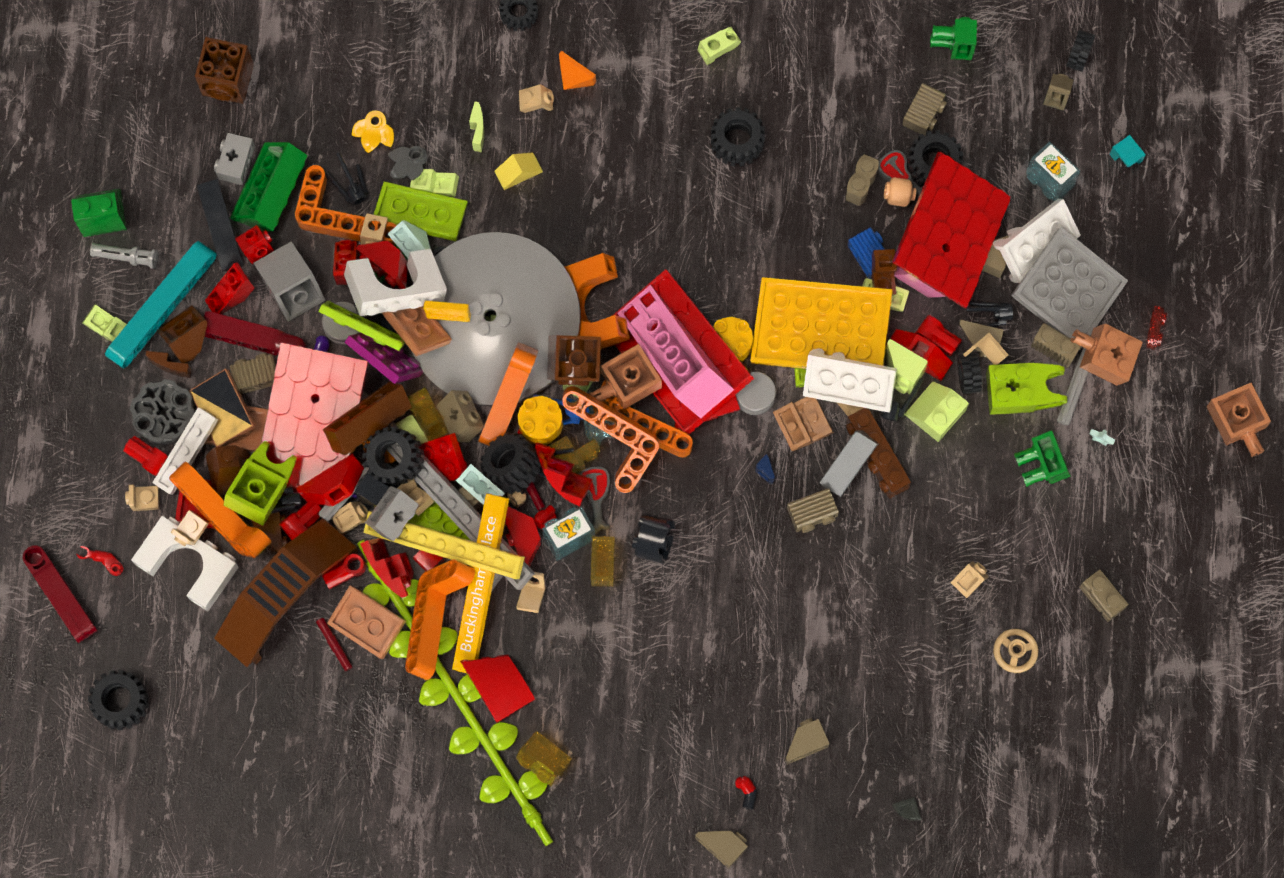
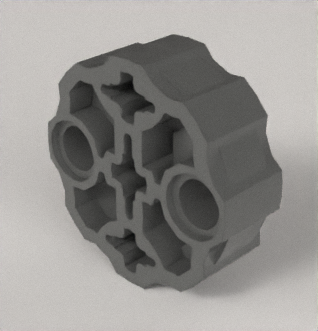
[130,379,196,447]

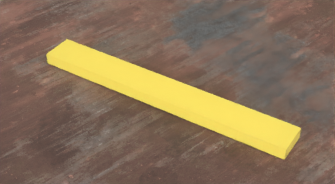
[363,511,525,579]

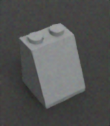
[254,242,326,322]

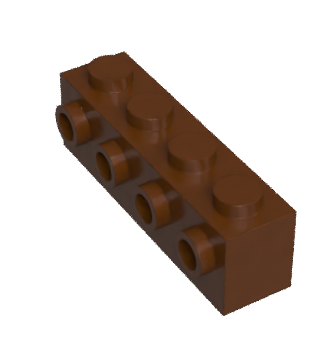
[323,381,412,455]
[845,408,911,499]

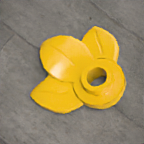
[352,110,394,153]

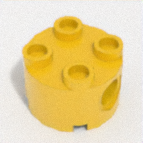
[713,317,753,362]
[518,396,563,445]

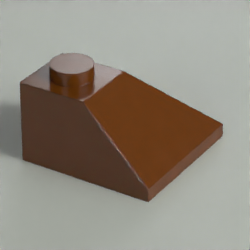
[157,305,207,363]
[206,445,256,497]

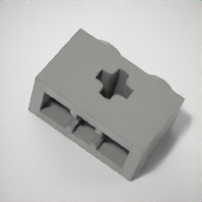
[214,133,255,186]
[365,486,419,542]

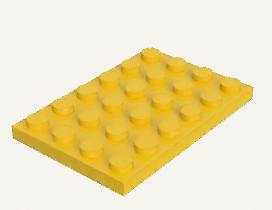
[750,277,893,369]

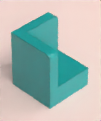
[1110,135,1146,167]

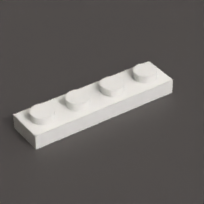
[152,407,219,495]

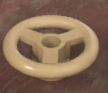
[993,629,1038,673]

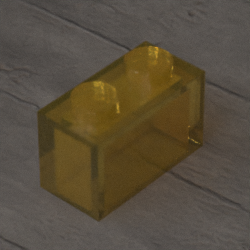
[591,536,615,587]
[516,731,572,786]

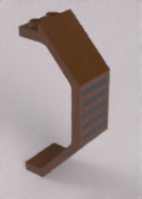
[214,519,358,667]

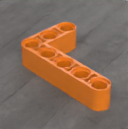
[295,165,397,245]
[478,342,539,446]
[593,374,693,457]
[562,386,659,493]
[169,461,271,558]
[405,559,475,680]

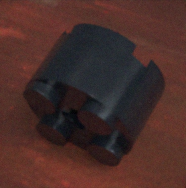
[632,514,675,564]

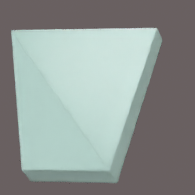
[388,220,430,258]
[456,464,505,505]

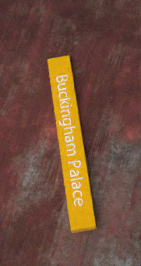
[452,493,509,674]

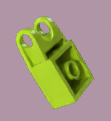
[986,363,1068,415]
[223,441,297,526]

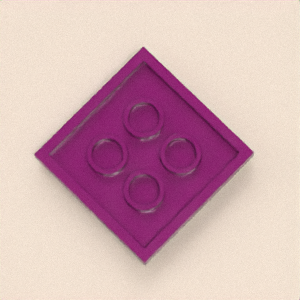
[344,333,423,384]

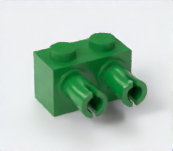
[930,17,977,60]
[1014,431,1071,487]

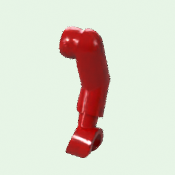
[76,546,123,576]

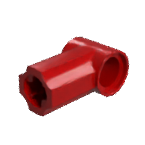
[915,315,962,356]
[123,436,168,476]
[279,502,322,540]
[322,554,366,589]

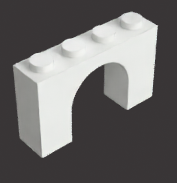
[344,249,447,316]
[131,516,239,611]

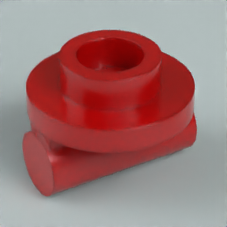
[534,505,557,530]

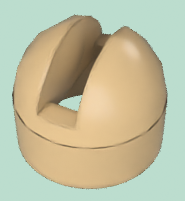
[507,490,527,508]

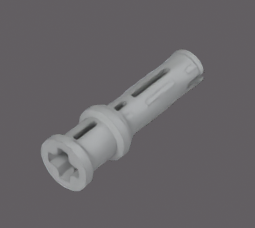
[90,243,158,269]

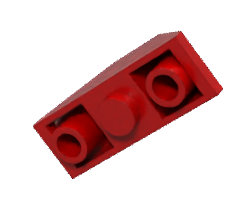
[333,240,358,285]
[356,241,408,289]
[205,263,255,314]
[886,329,953,381]
[296,453,364,506]
[504,506,541,567]

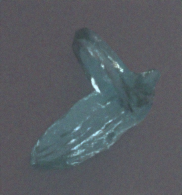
[583,405,615,446]

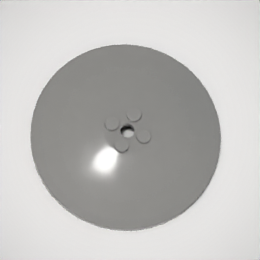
[412,232,581,406]

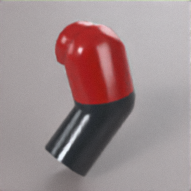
[735,776,757,810]

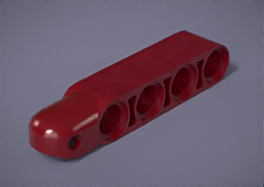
[203,311,306,356]
[22,545,98,644]

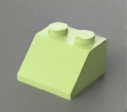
[885,339,928,394]
[904,382,969,442]

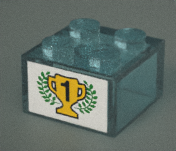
[1026,141,1081,201]
[542,507,595,561]

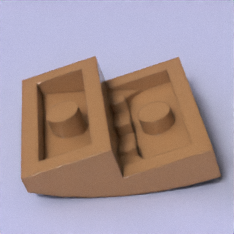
[773,397,834,451]

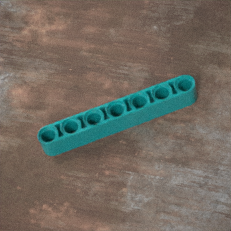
[105,241,217,369]

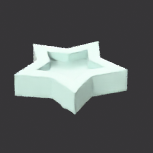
[1089,429,1115,446]

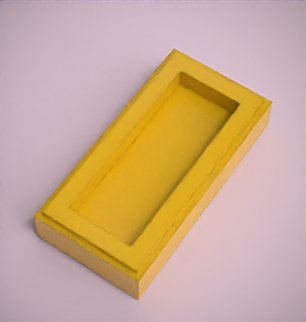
[424,301,471,322]

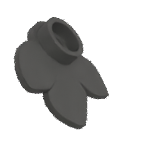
[388,146,428,180]

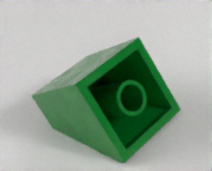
[71,188,127,237]

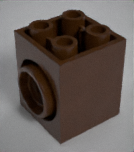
[195,37,254,104]
[547,335,601,386]

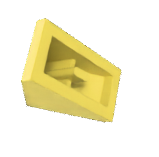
[494,153,543,190]

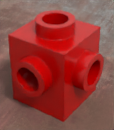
[235,225,274,264]

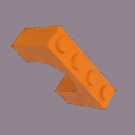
[564,253,630,350]

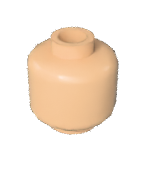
[884,177,916,207]

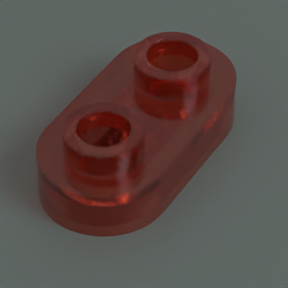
[1146,306,1167,350]

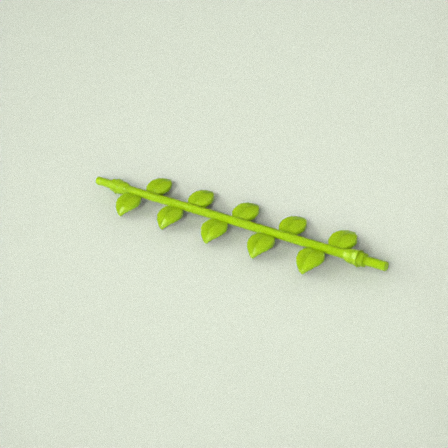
[357,540,553,846]

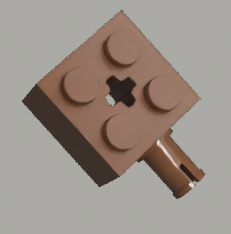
[1071,324,1143,385]
[589,344,662,409]
[1207,383,1271,457]

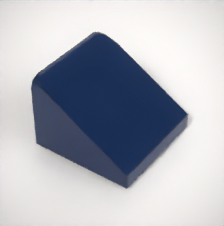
[755,454,775,485]

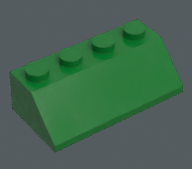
[230,142,308,231]

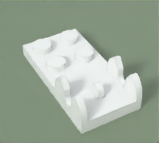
[993,199,1081,283]
[803,348,897,412]

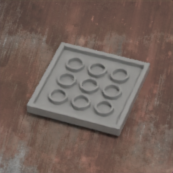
[1011,227,1128,348]

